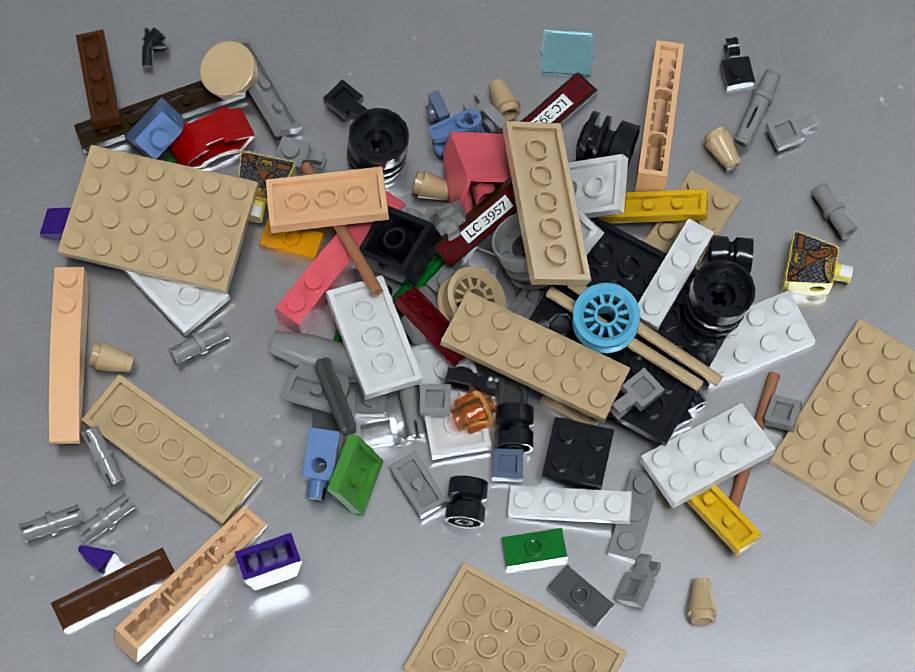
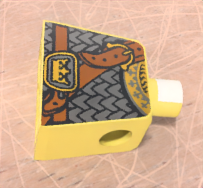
[239,151,297,223]
[781,231,853,295]

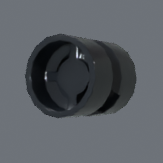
[708,235,754,274]
[495,402,534,454]
[444,475,489,528]

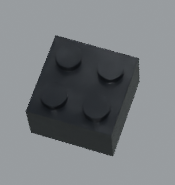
[359,205,441,287]
[541,416,614,490]

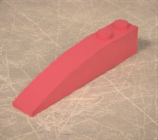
[275,190,406,333]

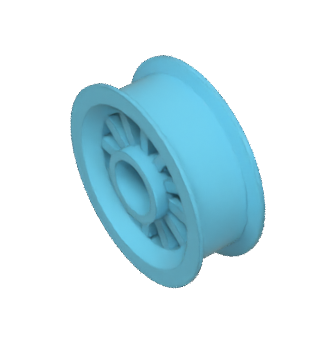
[572,283,640,353]

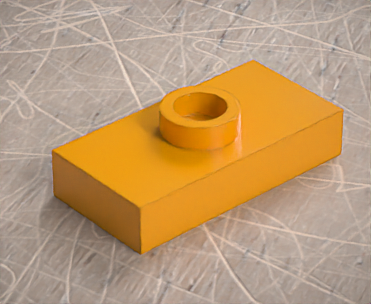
[259,218,324,262]

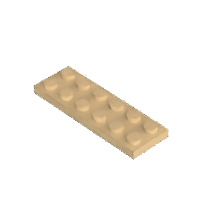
[502,121,591,285]
[440,290,630,423]
[82,374,262,525]

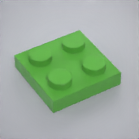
[327,434,384,515]

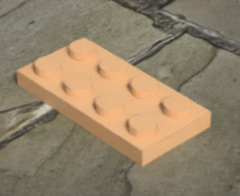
[266,166,389,233]

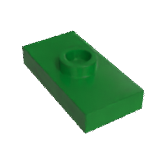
[502,528,567,569]

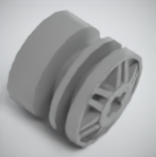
[492,213,548,290]

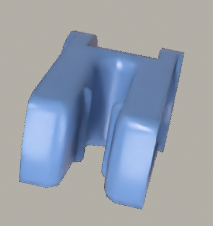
[428,109,485,156]

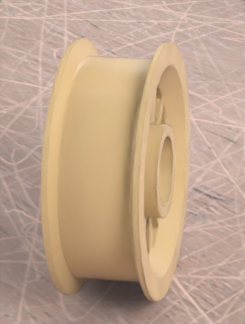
[437,266,506,322]

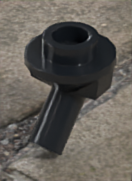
[142,27,167,68]

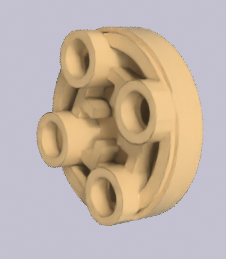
[200,41,259,100]

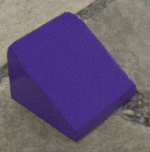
[39,207,71,240]
[78,545,119,576]

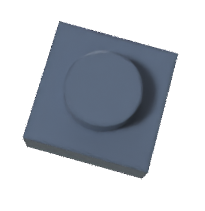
[425,90,450,123]
[492,448,523,482]

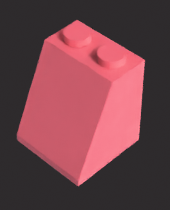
[443,131,511,214]

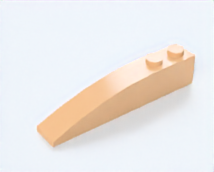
[634,40,684,192]
[49,267,89,444]
[114,506,267,663]

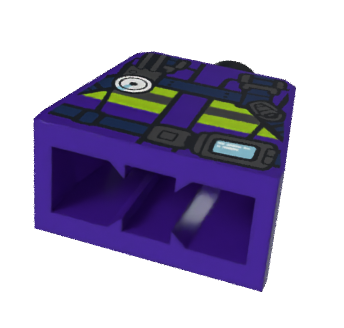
[235,533,301,590]

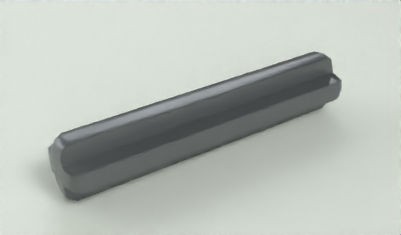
[315,357,357,436]

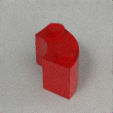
[170,107,256,169]

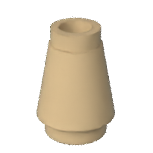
[489,79,521,121]
[704,126,741,171]
[411,170,449,201]
[89,341,135,373]
[687,577,718,626]

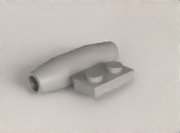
[270,330,358,414]

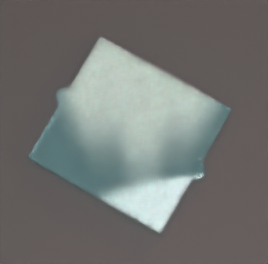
[540,30,595,77]

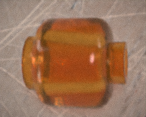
[450,390,498,435]

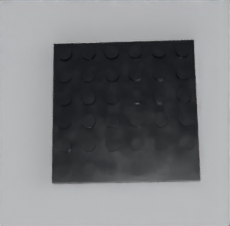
[529,217,727,447]

